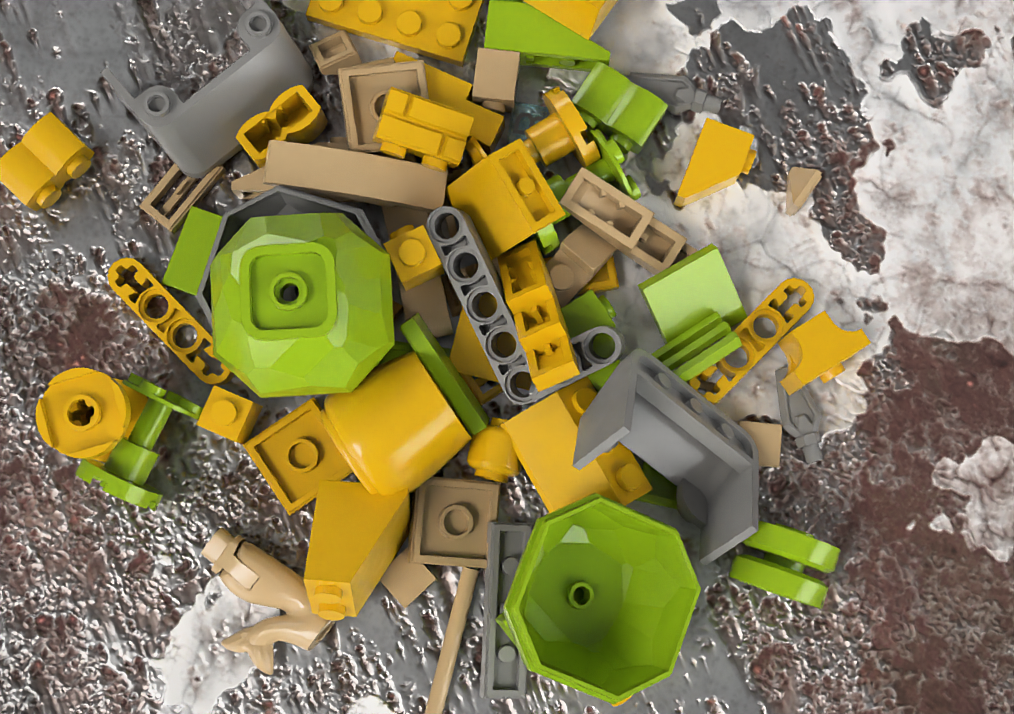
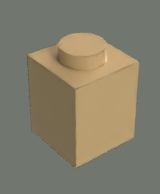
[472,47,520,116]

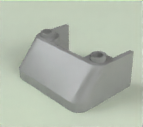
[100,0,314,178]
[573,348,759,566]

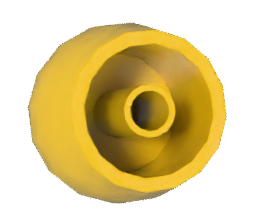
[321,351,472,495]

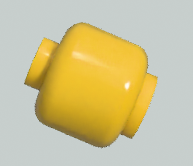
[467,417,523,483]

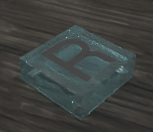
[506,101,550,145]

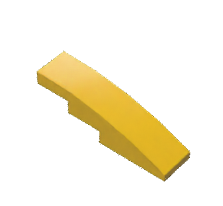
[497,239,580,392]

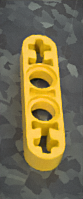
[107,257,235,386]
[687,278,814,405]

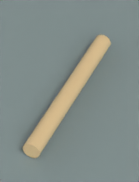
[424,567,479,714]

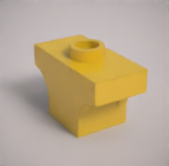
[778,311,871,396]

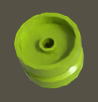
[728,520,841,610]

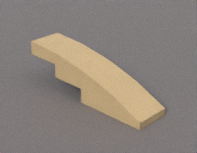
[263,140,448,213]
[559,167,698,275]

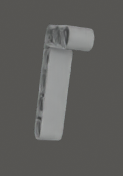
[426,206,626,405]

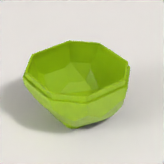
[210,213,395,398]
[503,493,701,704]

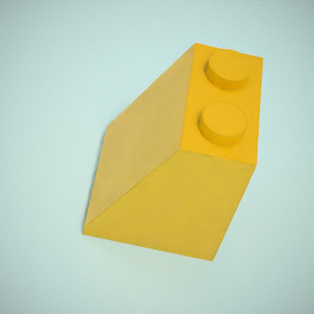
[304,479,411,620]

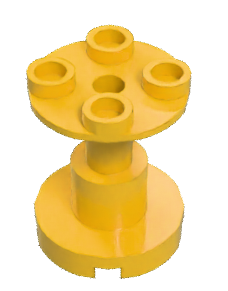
[465,86,601,168]
[35,367,148,463]

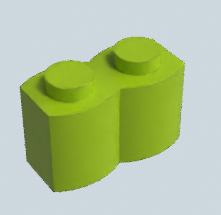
[571,61,668,154]

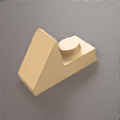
[546,224,618,308]

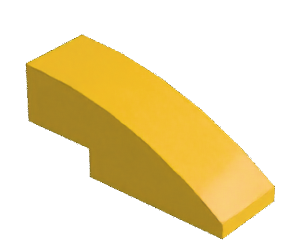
[393,51,505,156]

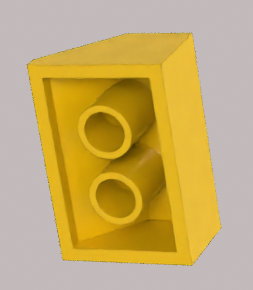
[500,376,653,513]

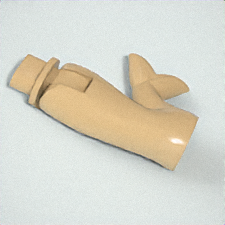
[201,527,337,675]

